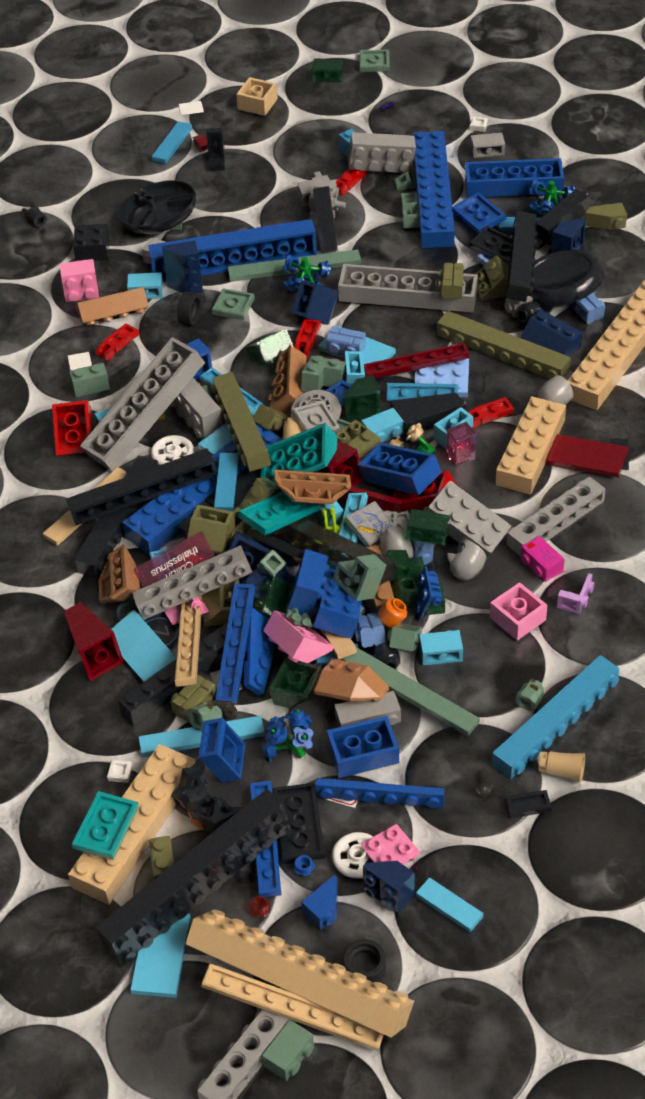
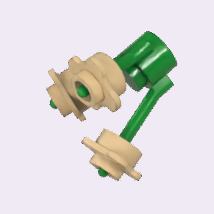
[389,423,436,454]

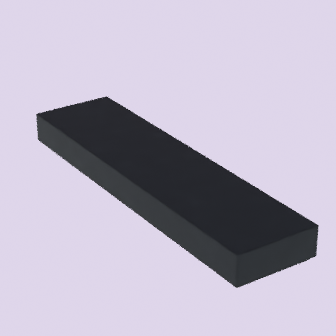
[313,186,338,254]

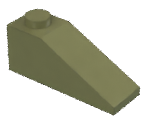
[581,203,627,230]

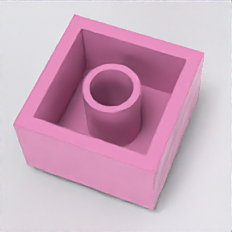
[60,259,99,302]
[490,582,547,641]

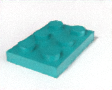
[72,791,139,860]

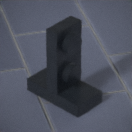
[206,128,225,171]

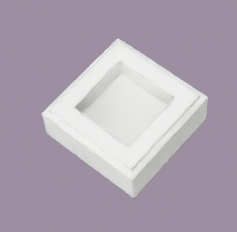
[470,117,488,132]
[107,760,133,783]

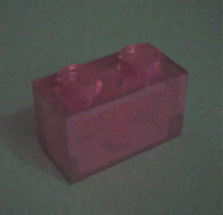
[447,422,477,466]

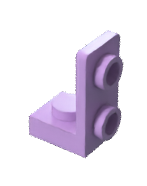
[557,573,595,614]

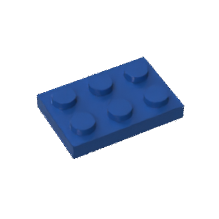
[452,192,506,234]

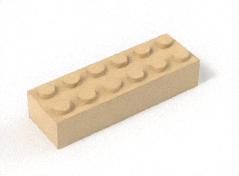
[496,396,566,495]

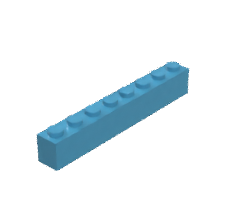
[492,655,619,779]

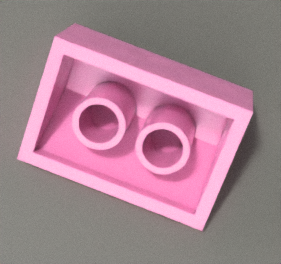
[263,610,334,663]

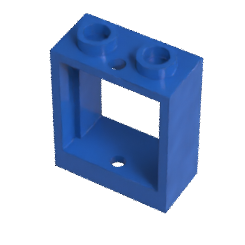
[198,718,245,783]

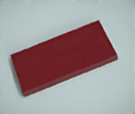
[547,434,628,478]

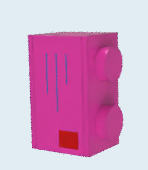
[521,536,565,582]

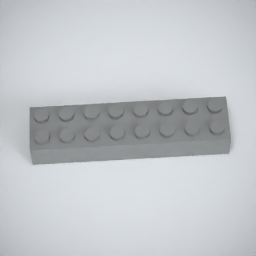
[338,264,478,312]
[80,337,205,472]

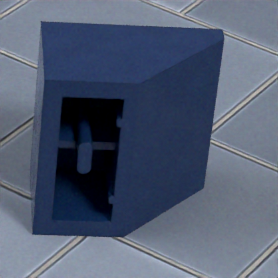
[292,280,339,324]
[363,860,415,914]

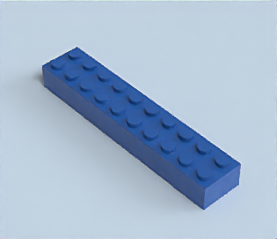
[413,131,455,248]
[148,219,317,282]
[123,423,282,556]

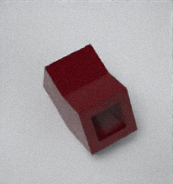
[192,134,208,152]

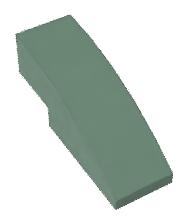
[401,192,420,228]

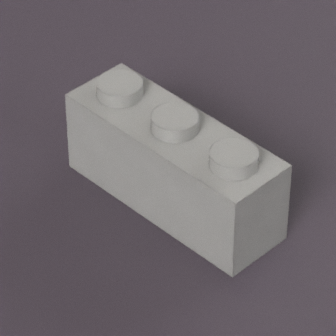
[334,691,401,727]

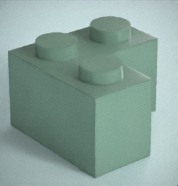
[301,356,346,392]
[332,554,387,601]

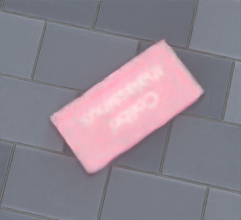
[134,531,215,587]

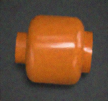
[377,599,407,628]

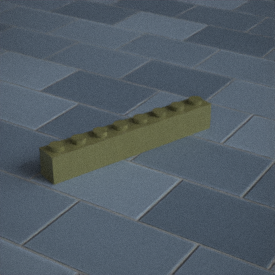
[437,311,571,379]
[211,372,271,472]

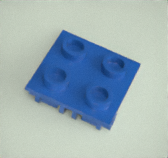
[412,566,442,621]

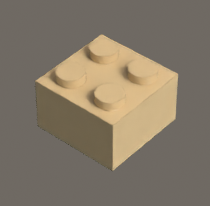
[236,77,278,116]

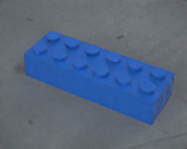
[465,158,564,198]

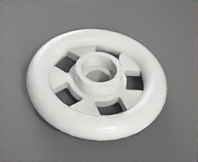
[151,435,194,465]
[332,832,373,878]

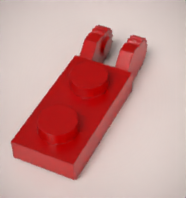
[335,169,367,195]
[295,319,321,358]
[95,323,140,361]
[468,397,514,428]

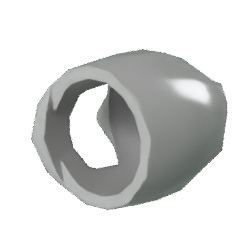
[538,375,573,405]
[380,525,414,562]
[447,538,487,581]

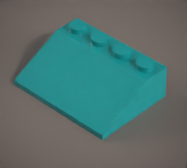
[261,422,337,485]

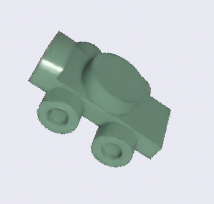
[285,608,313,628]

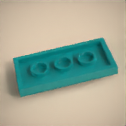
[238,491,320,535]

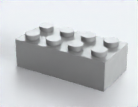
[348,132,416,173]
[170,378,223,440]
[424,481,511,560]

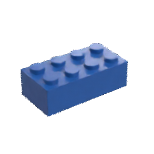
[357,443,441,495]
[313,568,362,639]

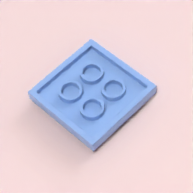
[415,359,469,398]

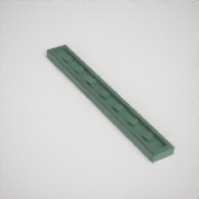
[228,249,361,282]
[332,647,480,736]

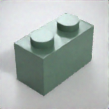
[69,363,110,397]
[387,623,422,651]
[262,1020,314,1081]

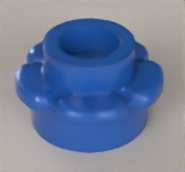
[294,855,315,876]

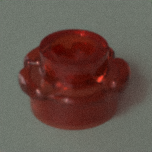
[249,896,271,917]

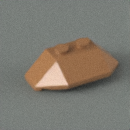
[274,470,351,504]
[99,544,140,604]
[308,659,389,701]

